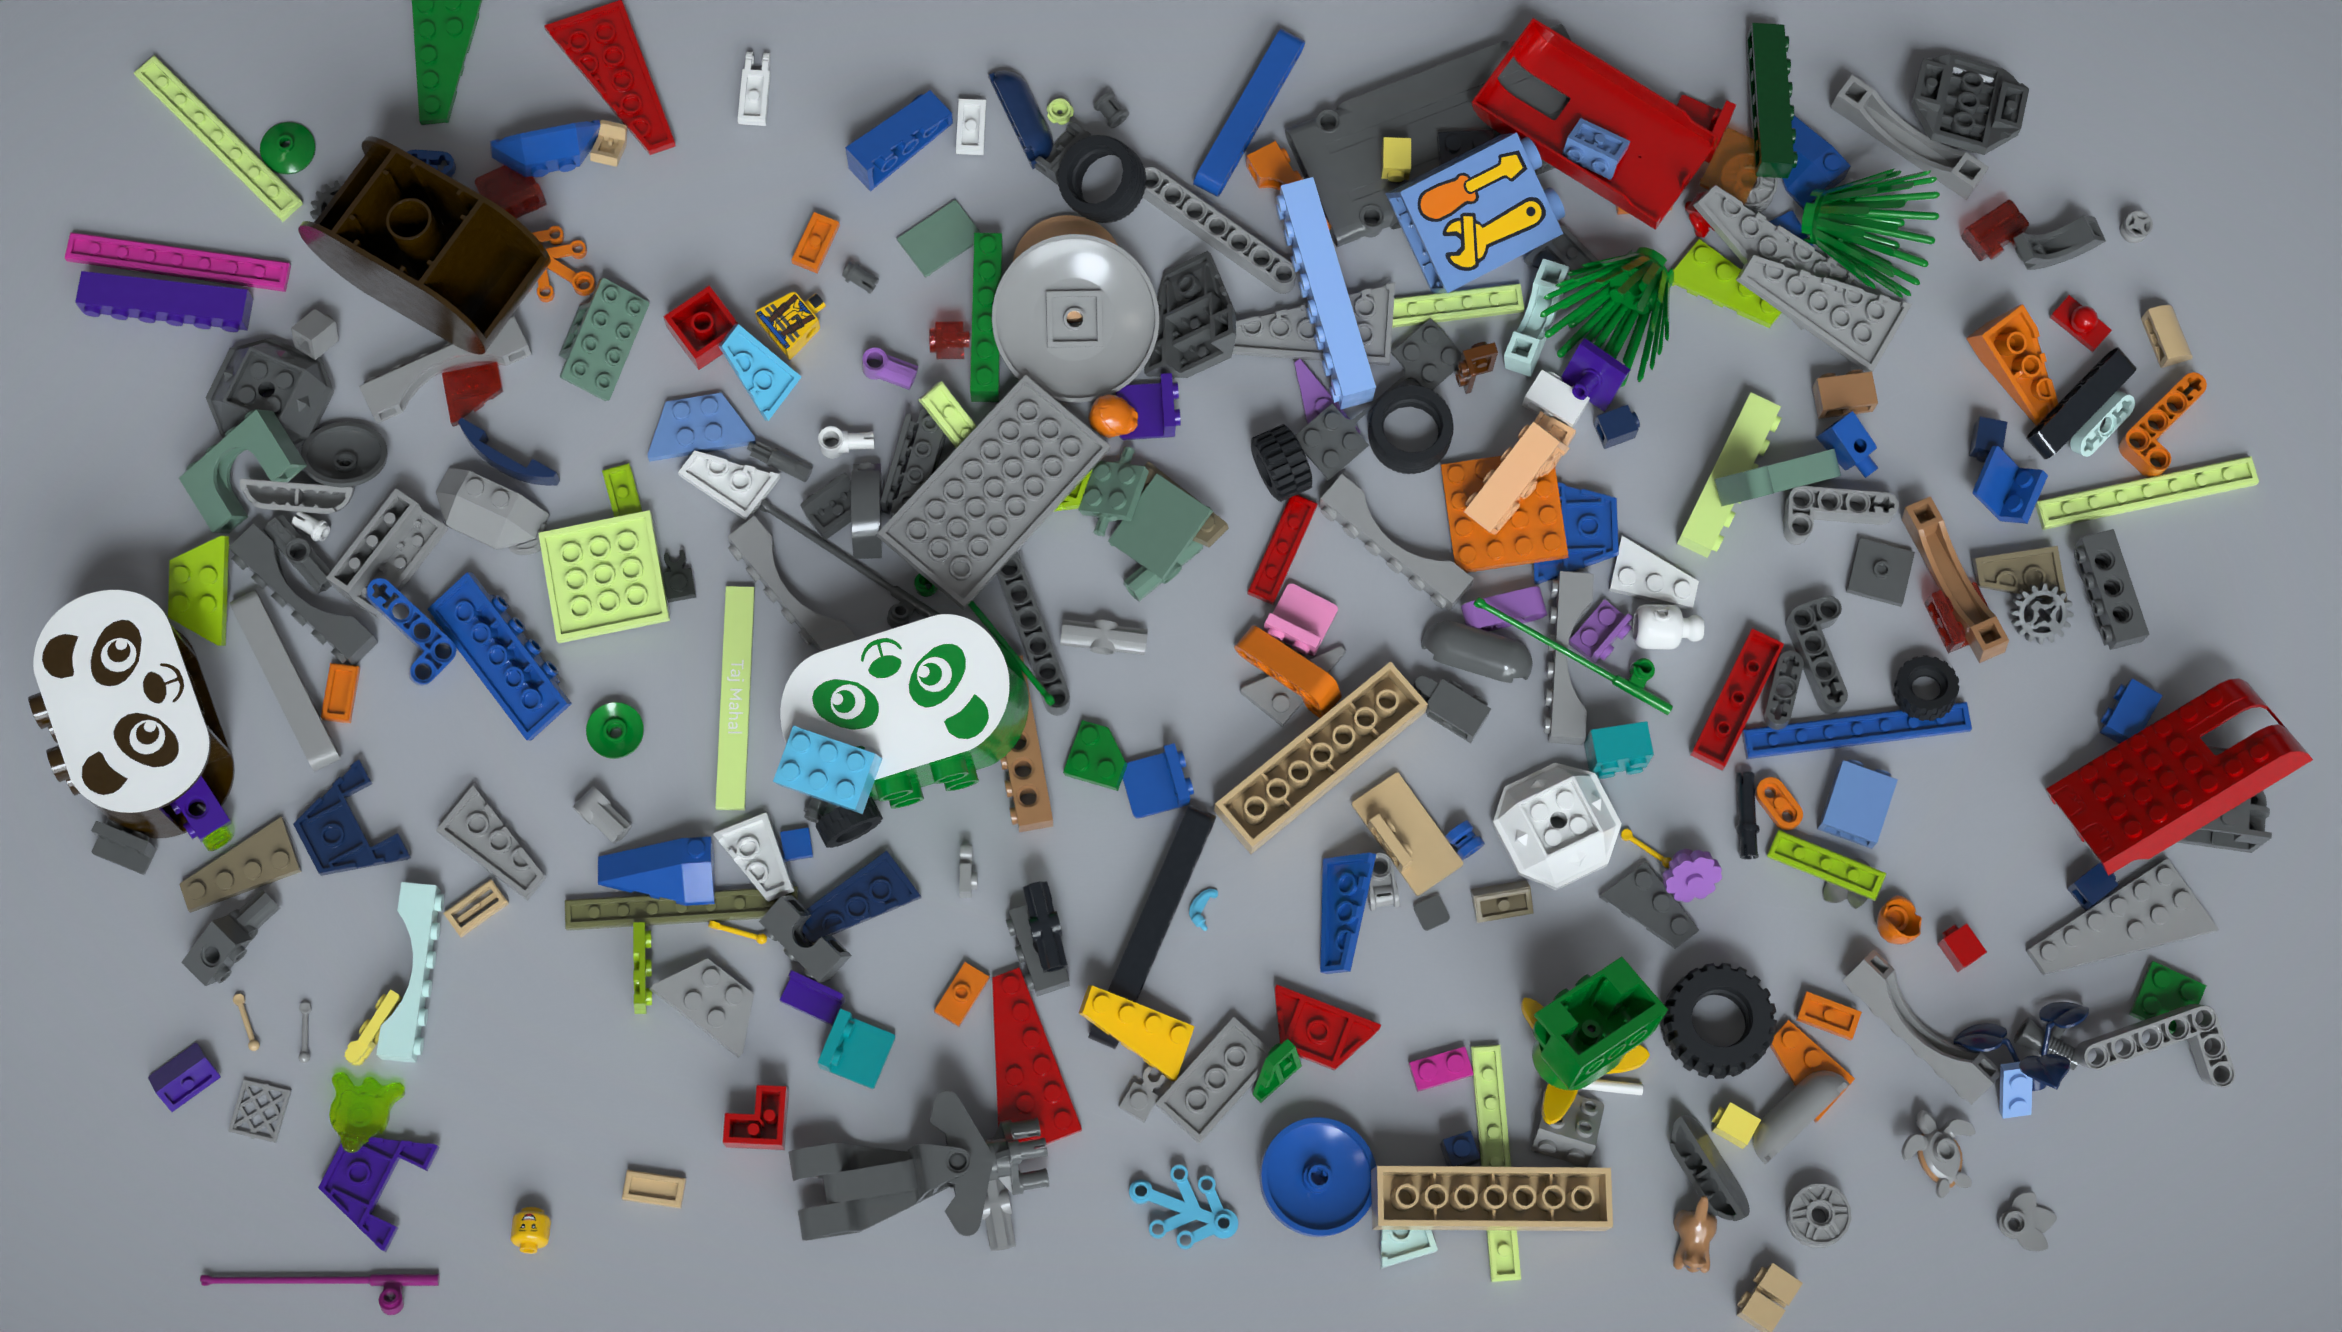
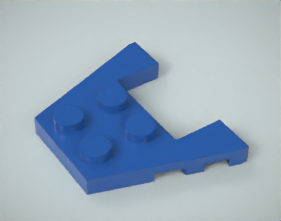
[1534,482,1619,584]

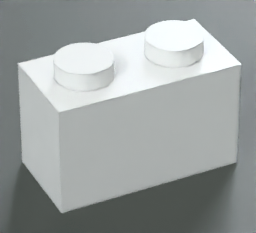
[1522,370,1590,428]

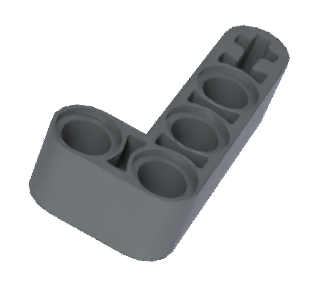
[1785,596,1848,714]

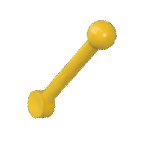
[1621,829,1672,868]
[708,920,767,944]

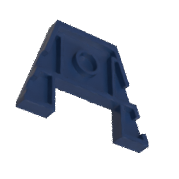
[293,760,411,876]

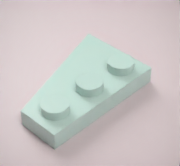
[1380,1230,1438,1269]

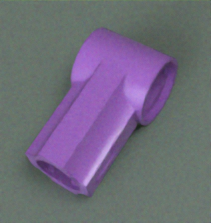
[862,347,918,390]

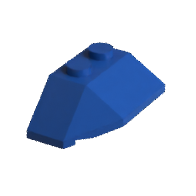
[490,120,601,177]

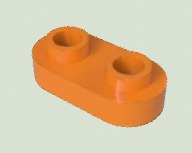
[1755,777,1803,830]

